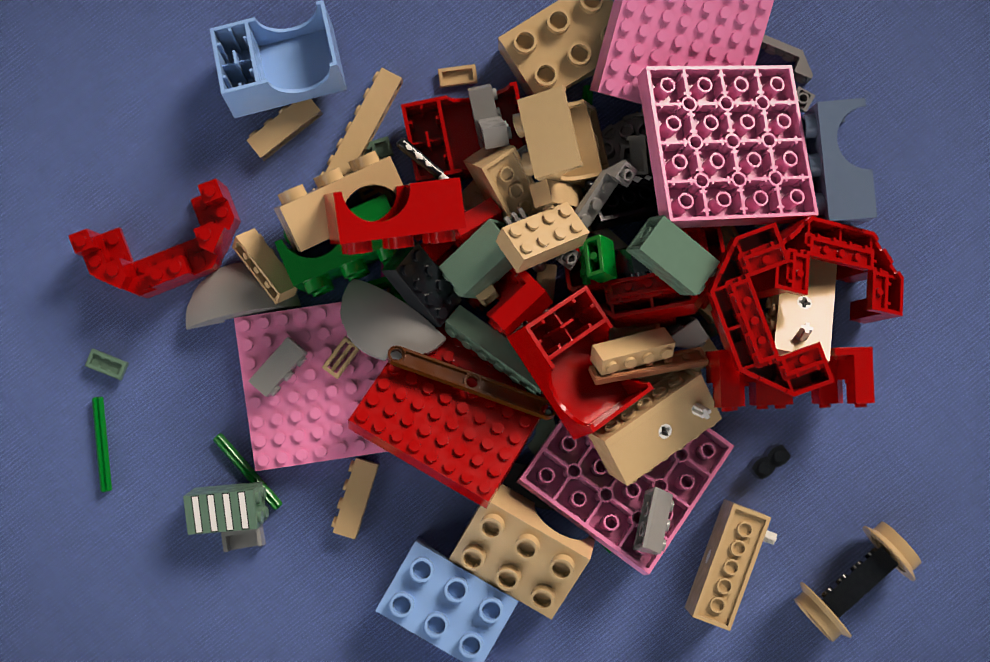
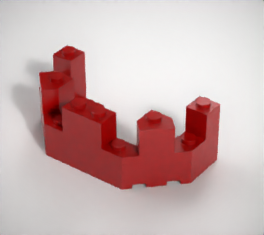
[68,178,241,298]
[413,209,553,337]
[750,216,904,324]
[706,222,835,397]
[564,226,725,328]
[705,347,875,412]

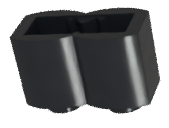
[747,444,791,479]

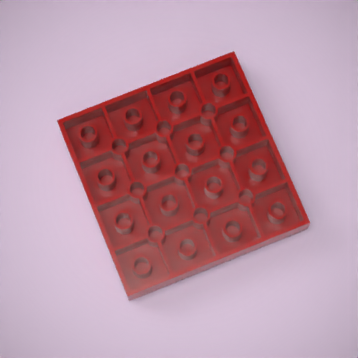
[348,310,549,509]

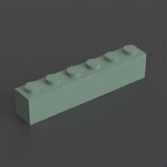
[444,305,543,396]

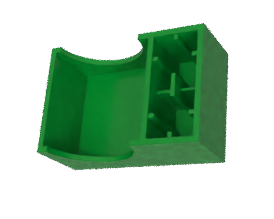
[274,194,398,297]

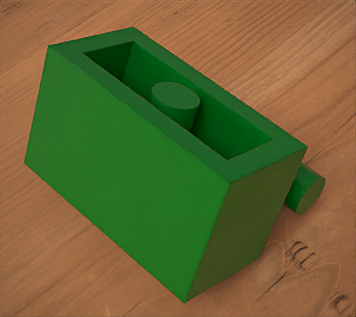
[578,234,617,285]

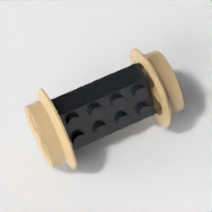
[794,521,922,642]

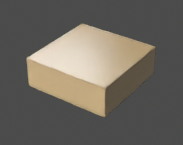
[476,284,499,307]

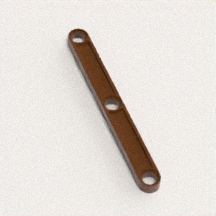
[387,345,556,420]

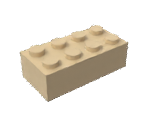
[496,201,590,273]

